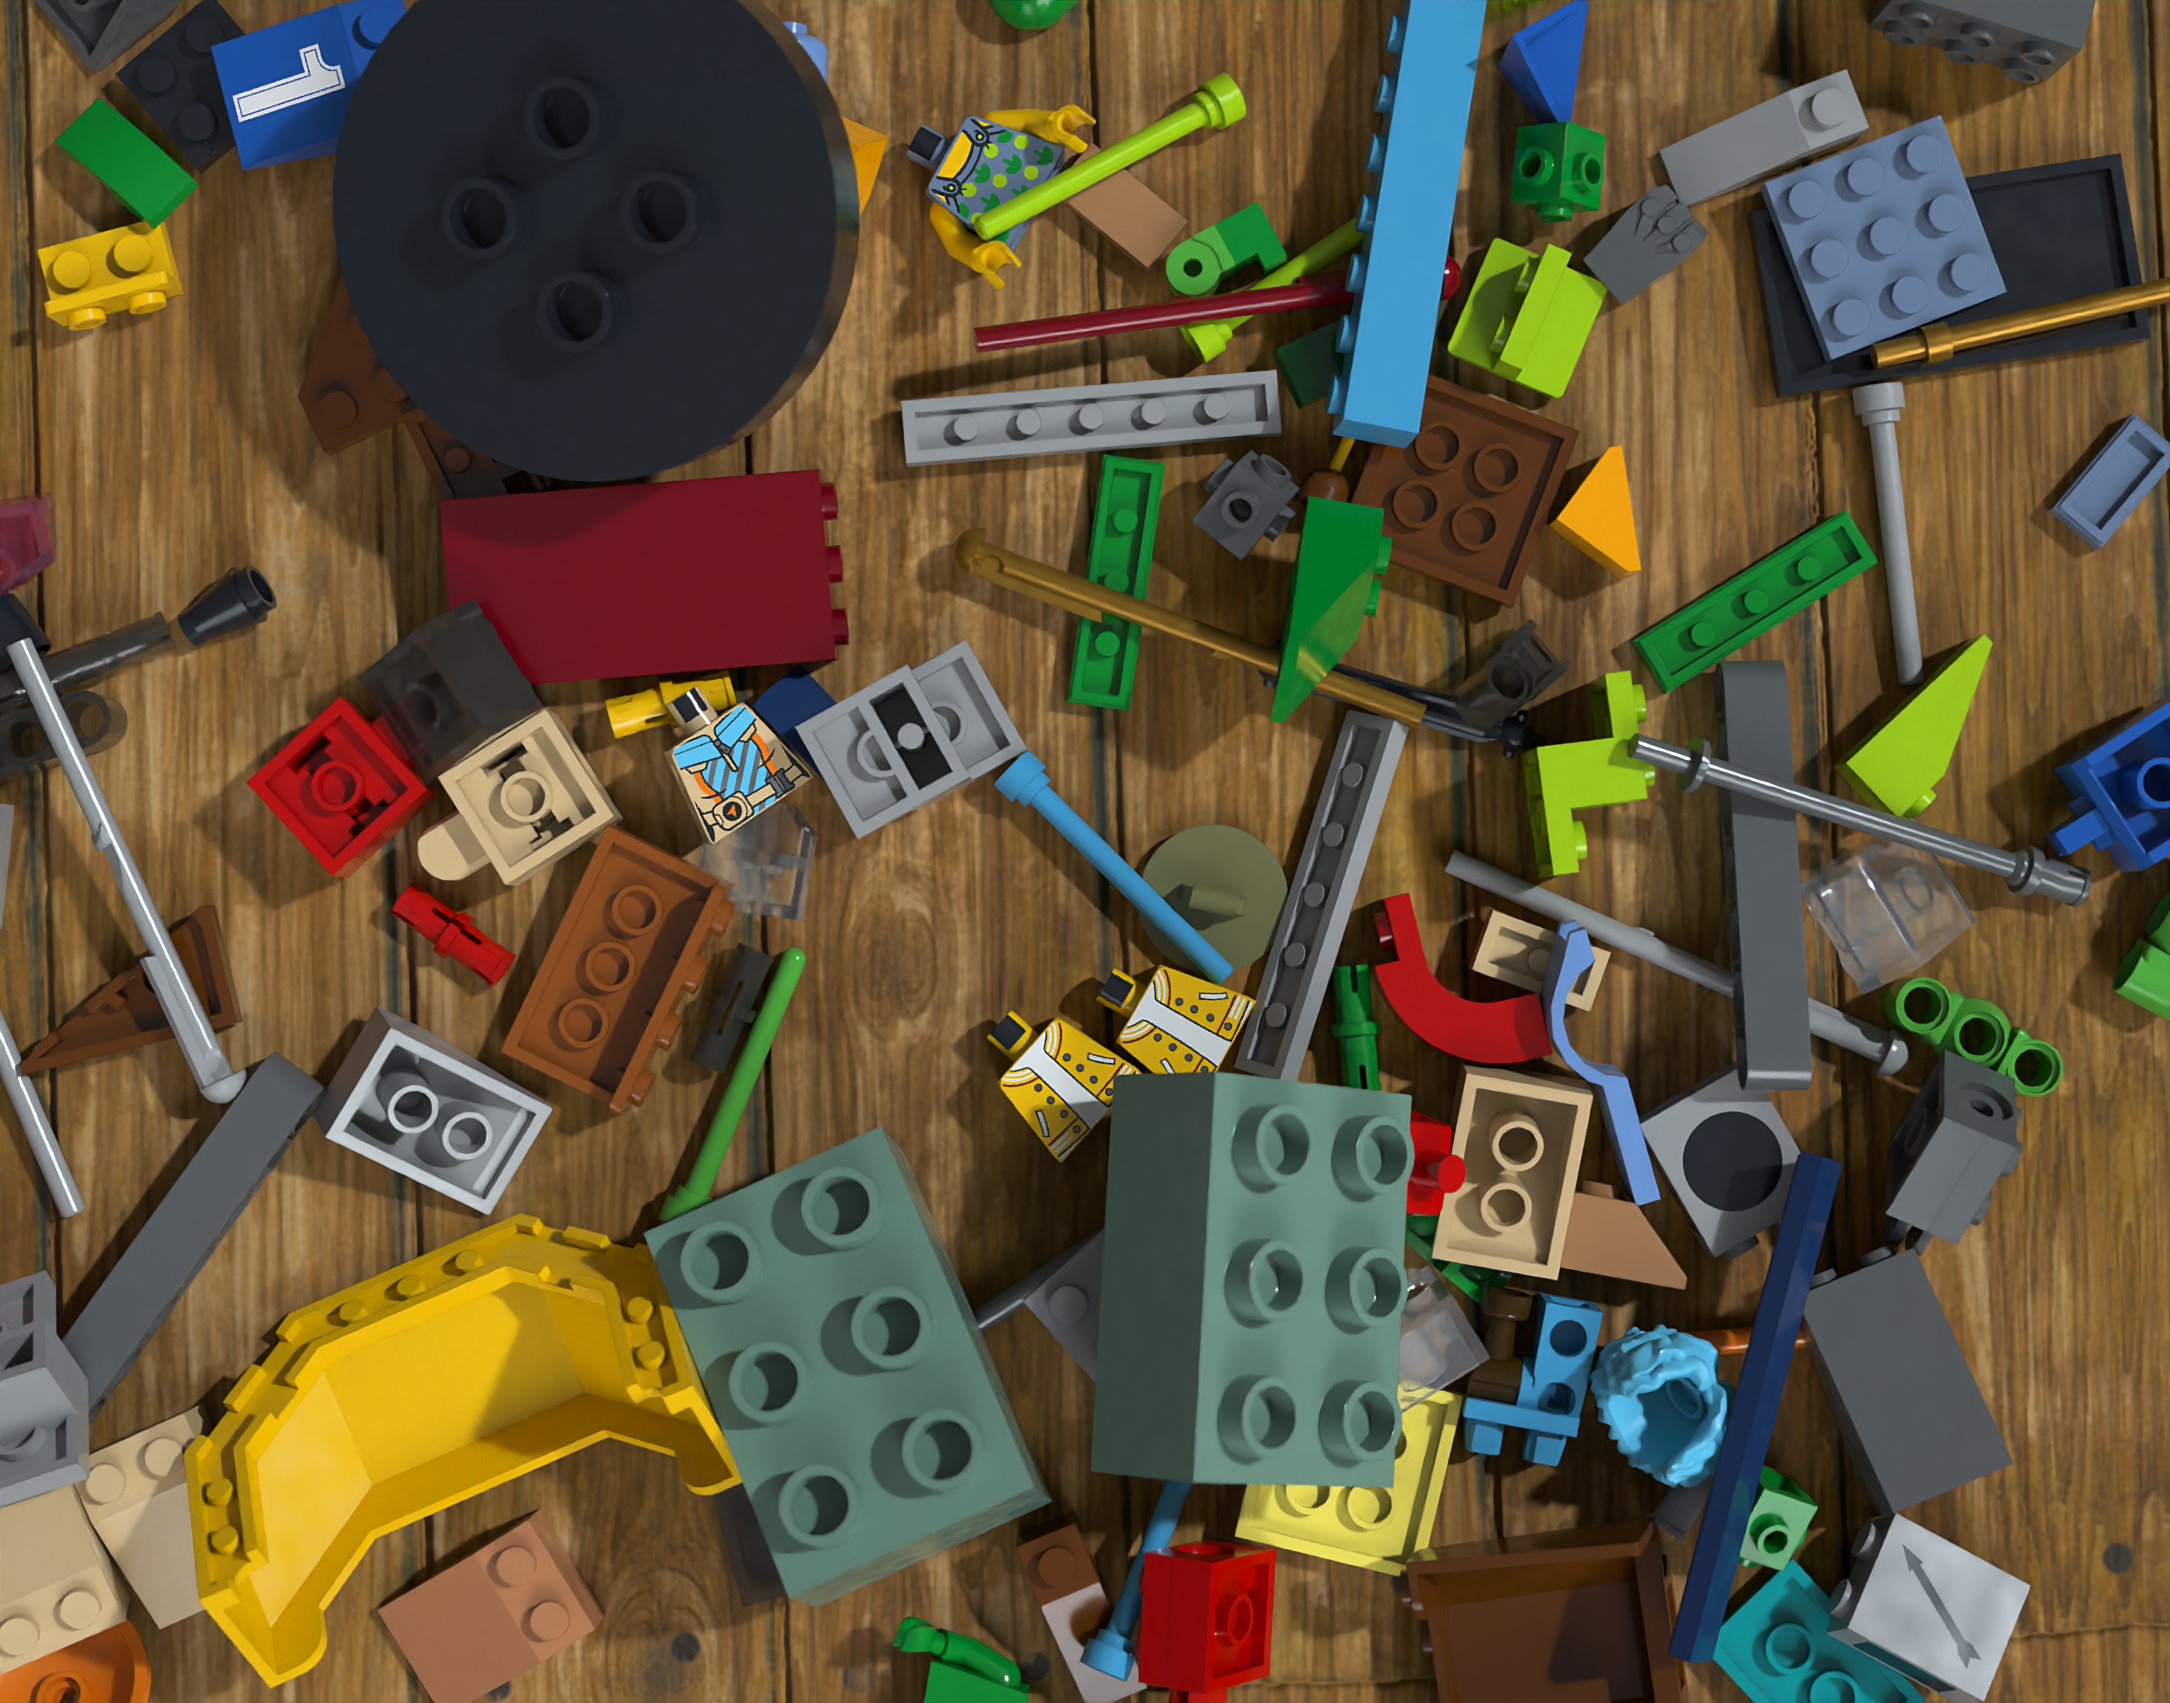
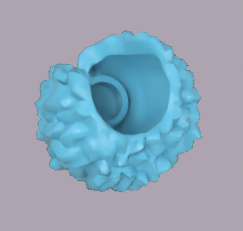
[1589,1324,1736,1488]

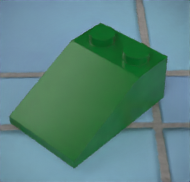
[1270,496,1392,723]

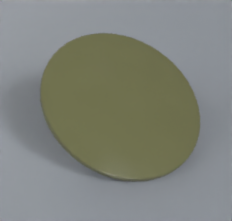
[1139,824,1288,973]

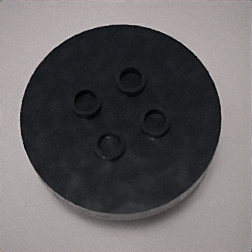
[332,0,860,482]

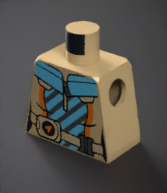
[664,685,813,845]

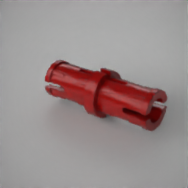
[391,882,517,988]

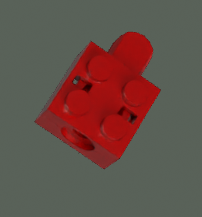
[246,691,450,878]
[1136,1538,1276,1703]

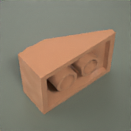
[377,1508,605,1703]

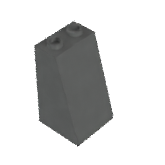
[1799,1244,2013,1518]

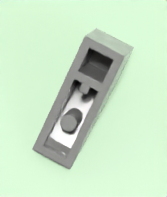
[1657,69,1869,208]

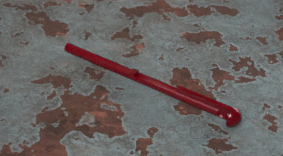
[973,255,1462,353]

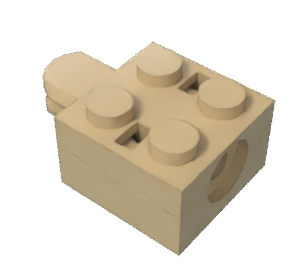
[418,709,623,886]

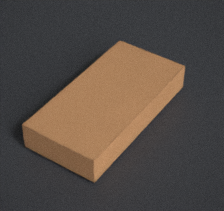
[1061,143,1188,273]

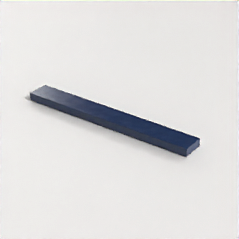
[1668,1151,1842,1663]

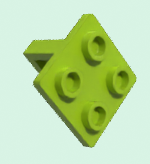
[1447,238,1608,399]

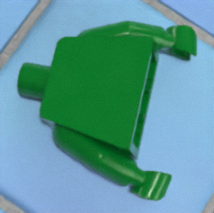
[892,1616,1030,1703]

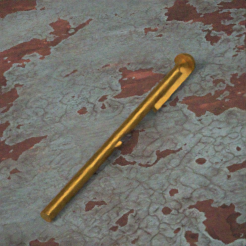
[953,528,1427,728]

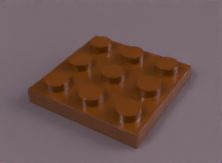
[1351,374,1580,609]

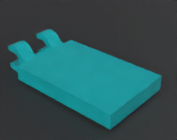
[1713,1558,1926,1703]

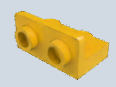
[37,221,183,330]

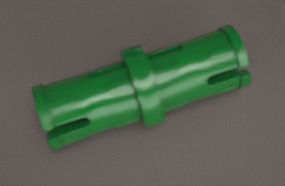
[1331,964,1382,1091]

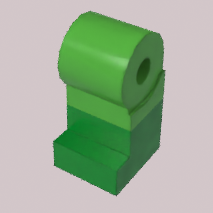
[1166,201,1287,299]

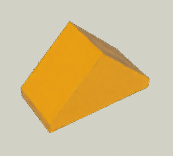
[1549,445,1641,578]

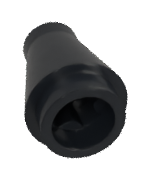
[178,565,277,647]

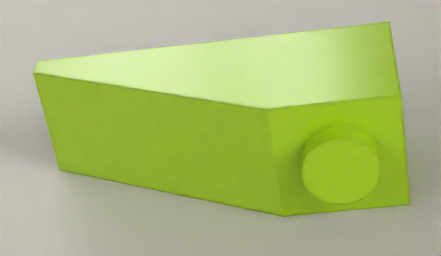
[1833,634,1993,820]

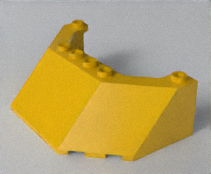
[183,1213,742,1688]

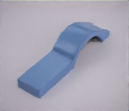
[1539,919,1661,1206]

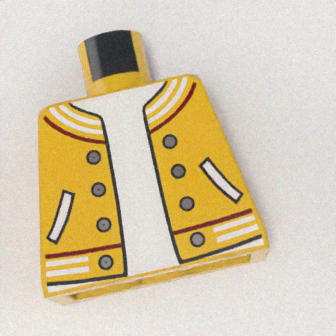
[1096,964,1256,1073]
[986,1010,1142,1163]

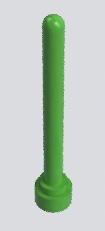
[658,947,806,1223]

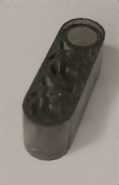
[0,690,128,786]

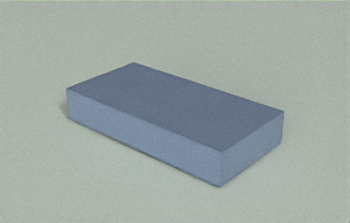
[2048,413,2170,550]

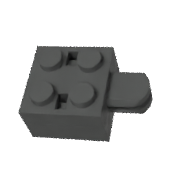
[1881,1050,2022,1256]

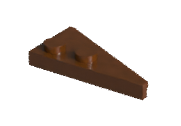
[20,904,243,1075]

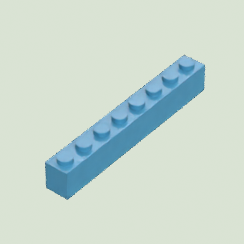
[1326,0,1487,449]

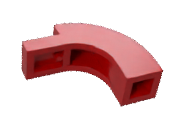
[1370,893,1553,1064]

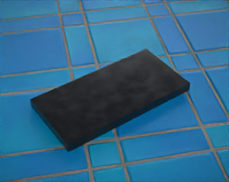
[1747,153,2151,399]

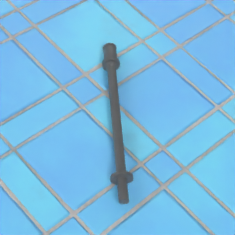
[1627,733,2092,907]

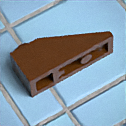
[1016,1511,1147,1703]

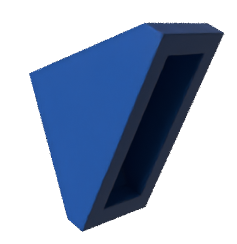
[1497,0,1589,124]

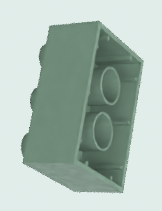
[1091,1072,1414,1488]
[644,1126,1053,1607]

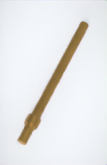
[1870,277,2170,369]

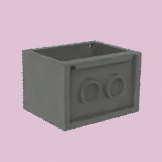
[1869,0,2096,83]

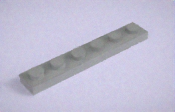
[901,370,1282,467]
[1234,709,1409,1081]

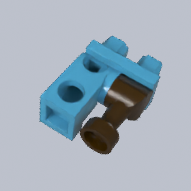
[1460,1286,1603,1466]

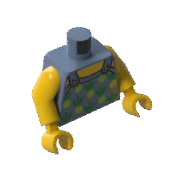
[906,105,1096,290]

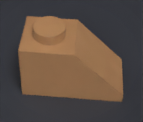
[1560,1179,1687,1290]

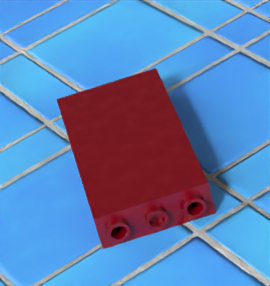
[439,469,849,691]

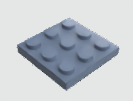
[1760,115,2007,362]

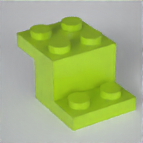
[1521,670,1655,878]

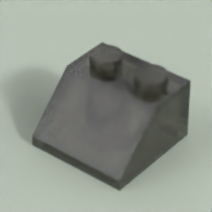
[358,599,543,785]

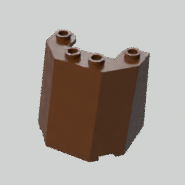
[1399,1517,1689,1703]

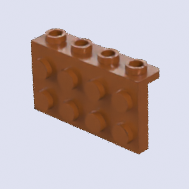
[500,824,738,1116]

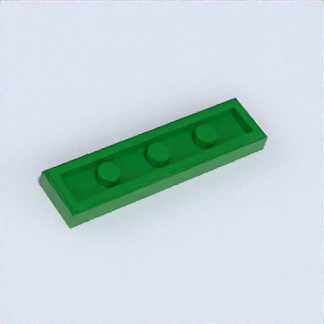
[1067,454,1166,712]
[1630,509,1878,695]

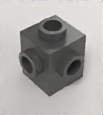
[1193,450,1300,561]

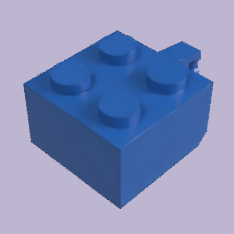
[2045,697,2170,873]

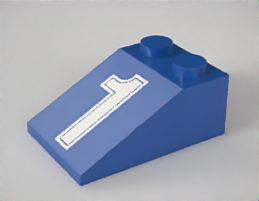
[210,0,406,171]

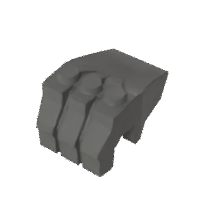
[1582,185,1709,305]

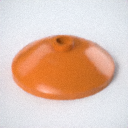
[0,1618,151,1703]

